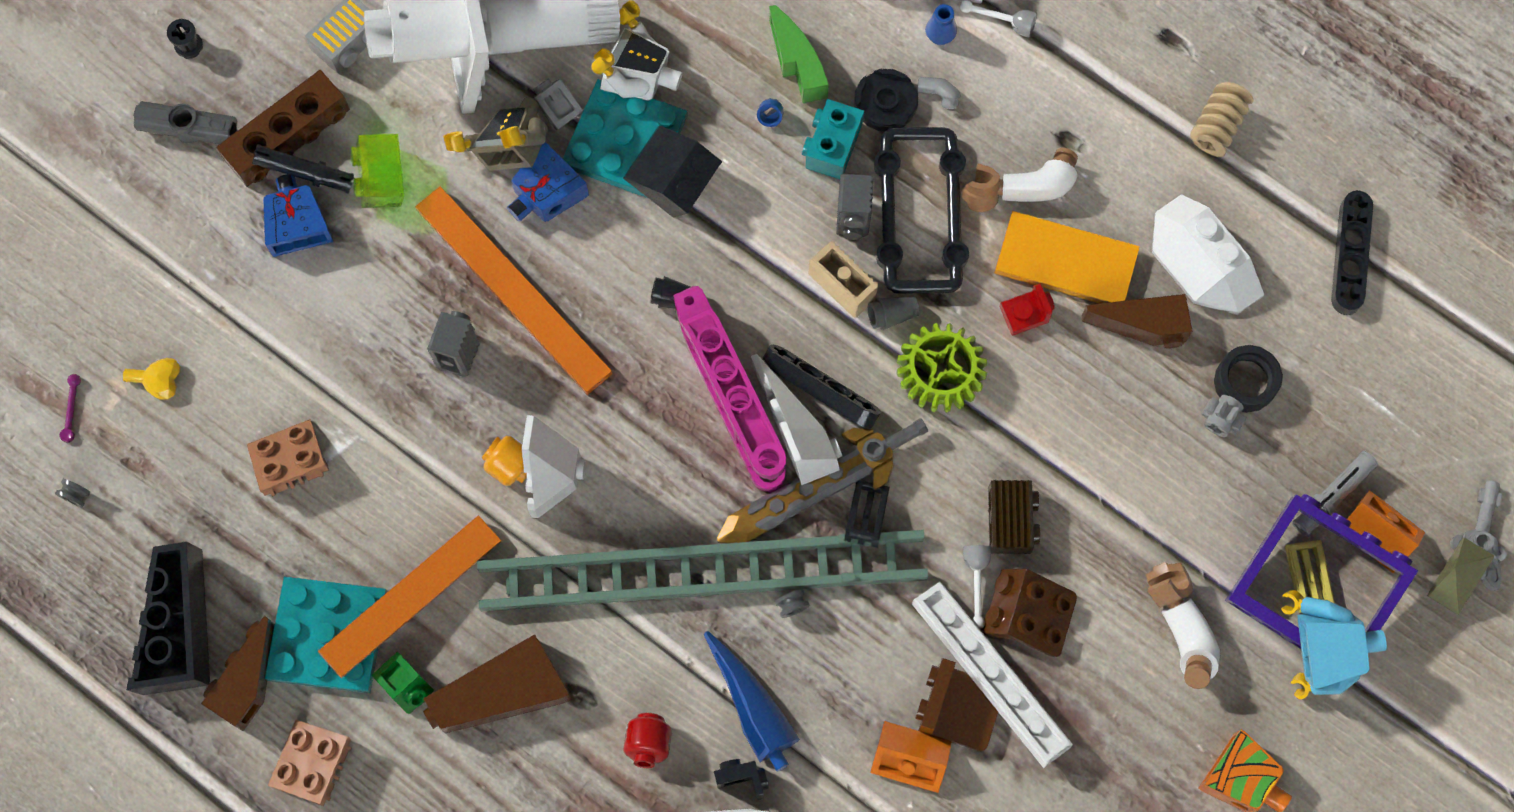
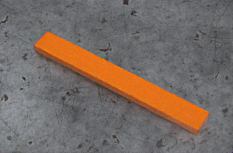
[415,186,612,396]

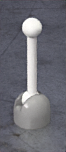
[960,0,1037,38]
[963,545,991,630]

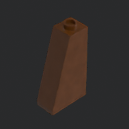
[423,634,572,734]

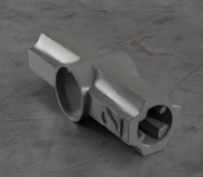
[133,101,238,144]

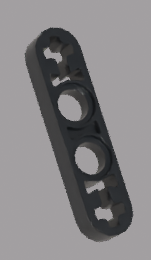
[1331,190,1373,315]
[762,344,881,428]

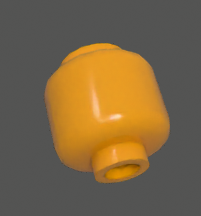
[481,436,527,486]

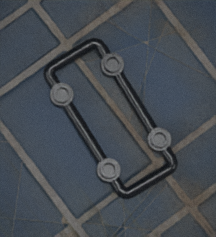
[874,127,969,294]

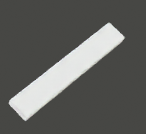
[912,582,1073,768]

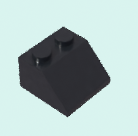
[623,126,722,218]

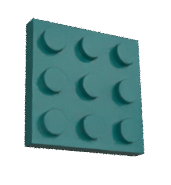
[562,79,688,198]
[265,577,388,693]

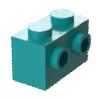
[802,99,864,180]

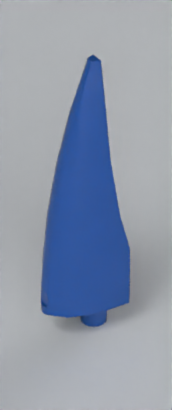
[703,631,800,772]

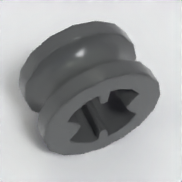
[55,478,91,508]
[775,589,810,618]

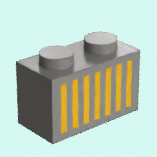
[305,0,370,74]

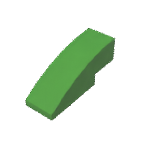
[769,5,829,103]

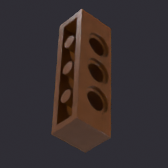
[216,69,350,187]

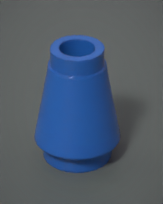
[925,4,957,45]

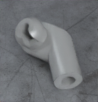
[917,77,961,109]

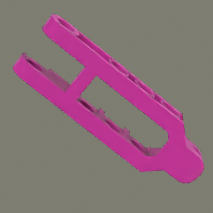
[673,286,786,492]

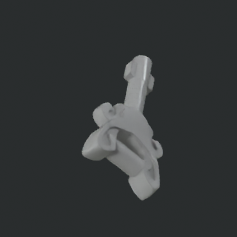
[1446,481,1507,591]

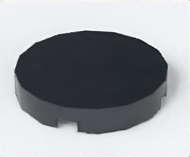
[854,68,918,131]

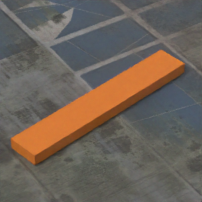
[318,515,501,679]

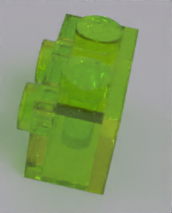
[351,134,405,208]

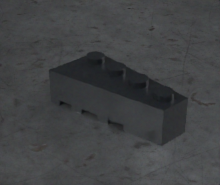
[126,542,210,695]

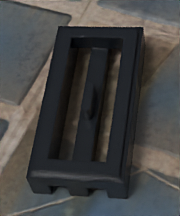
[844,481,890,548]

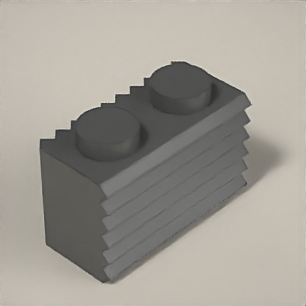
[836,174,874,240]
[427,311,480,377]

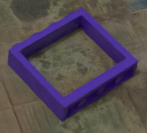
[1225,494,1418,649]

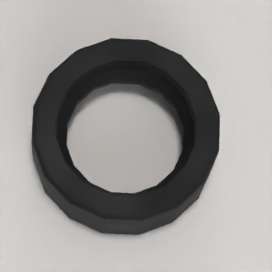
[1214,345,1283,413]

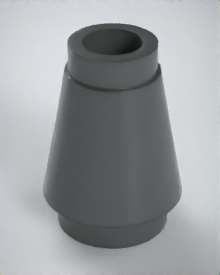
[868,297,919,330]

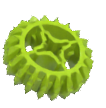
[896,323,987,413]

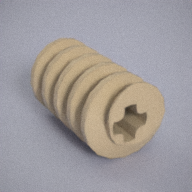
[1190,82,1254,157]

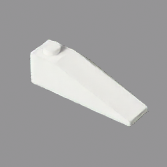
[751,354,842,485]
[522,415,586,518]

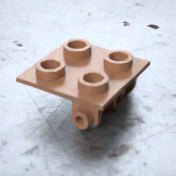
[247,419,329,497]
[268,720,352,807]

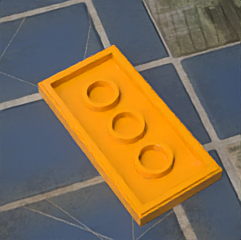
[994,211,1140,303]

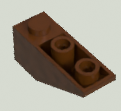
[201,616,275,731]

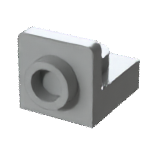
[532,78,583,130]

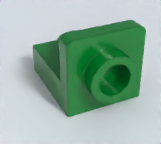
[371,651,434,714]

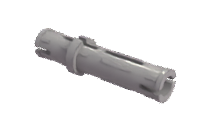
[1292,451,1379,537]

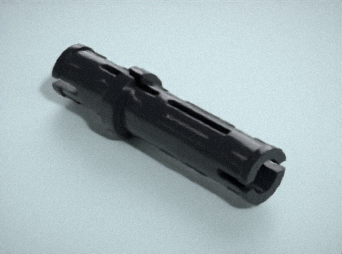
[252,144,354,194]

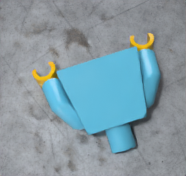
[1281,590,1387,699]

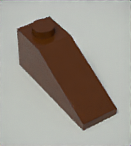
[1082,294,1193,349]

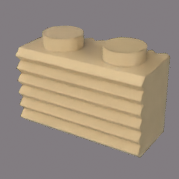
[808,241,878,318]

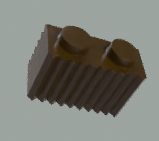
[988,480,1040,554]

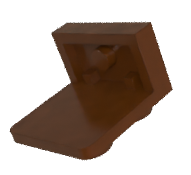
[982,569,1077,657]
[915,658,998,752]

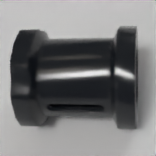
[167,19,203,59]

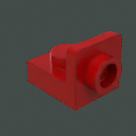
[999,284,1055,336]

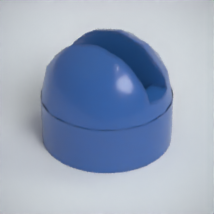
[757,98,784,127]

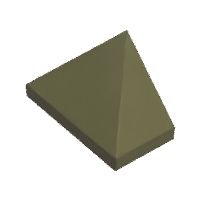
[1427,537,1494,615]

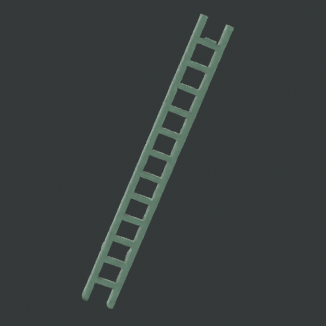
[477,530,928,612]

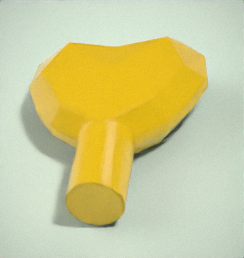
[123,358,181,400]

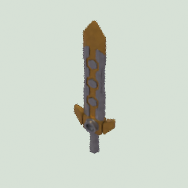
[717,418,929,543]

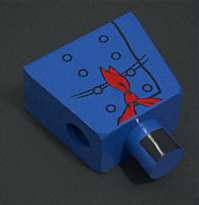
[507,142,589,222]
[263,174,334,257]

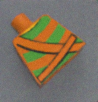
[1198,729,1292,812]

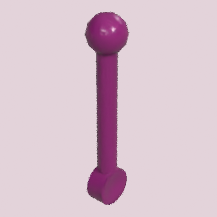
[59,374,81,443]

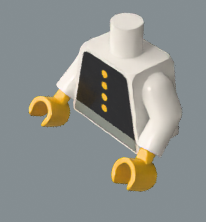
[592,0,682,100]

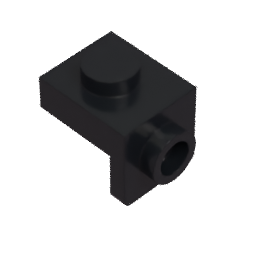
[714,759,769,800]

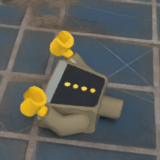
[443,97,548,170]

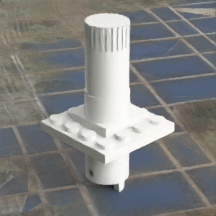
[364,0,620,114]

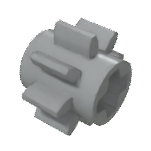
[1201,395,1247,437]

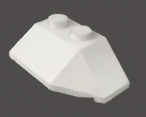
[1152,194,1264,315]

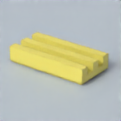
[1285,540,1335,614]

